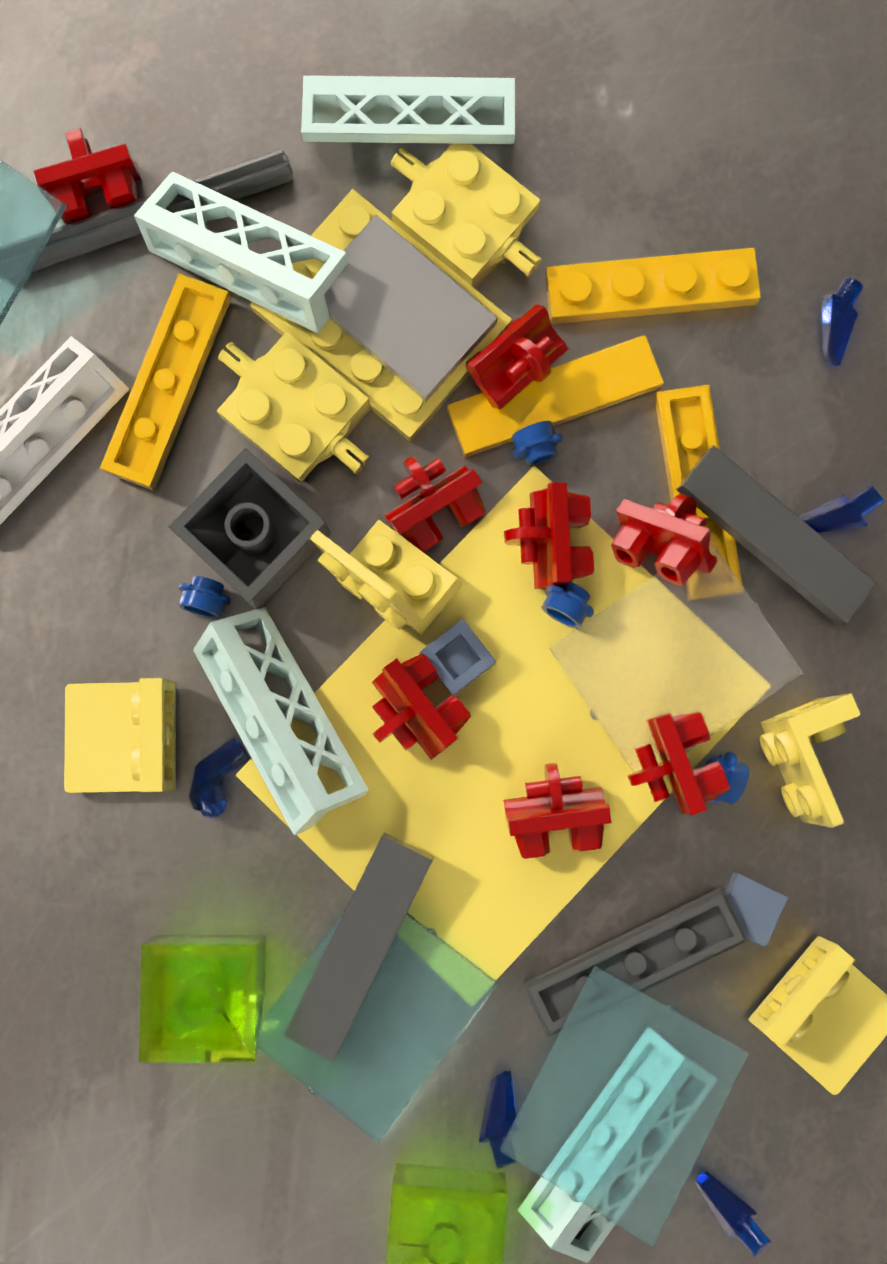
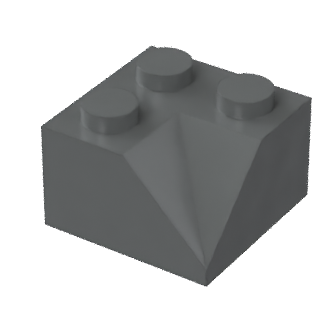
[169,447,331,609]

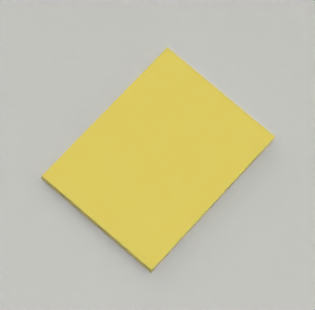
[236,466,770,1006]

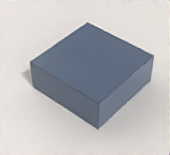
[420,619,496,695]
[725,872,788,947]

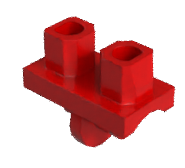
[466,305,569,410]
[383,456,486,552]
[504,482,594,589]
[611,494,718,587]
[372,654,471,760]
[628,712,730,816]
[503,763,611,859]

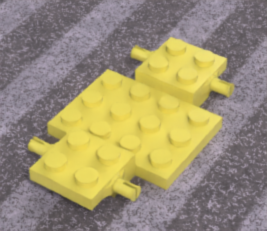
[217,144,542,484]

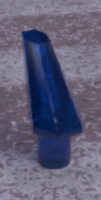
[822,278,864,366]
[799,485,885,533]
[479,1071,519,1169]
[695,1172,771,1257]

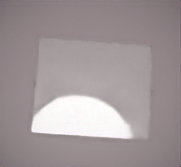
[548,540,803,772]

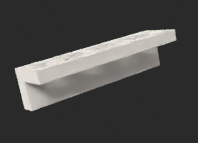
[0,336,129,525]

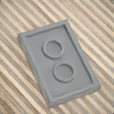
[324,214,497,402]

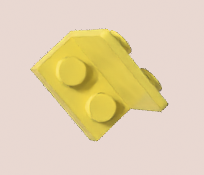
[310,520,462,635]
[64,678,176,793]
[760,693,861,828]
[748,936,887,1095]

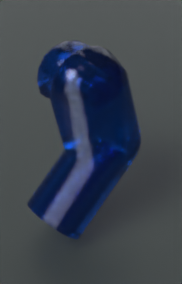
[189,737,250,818]

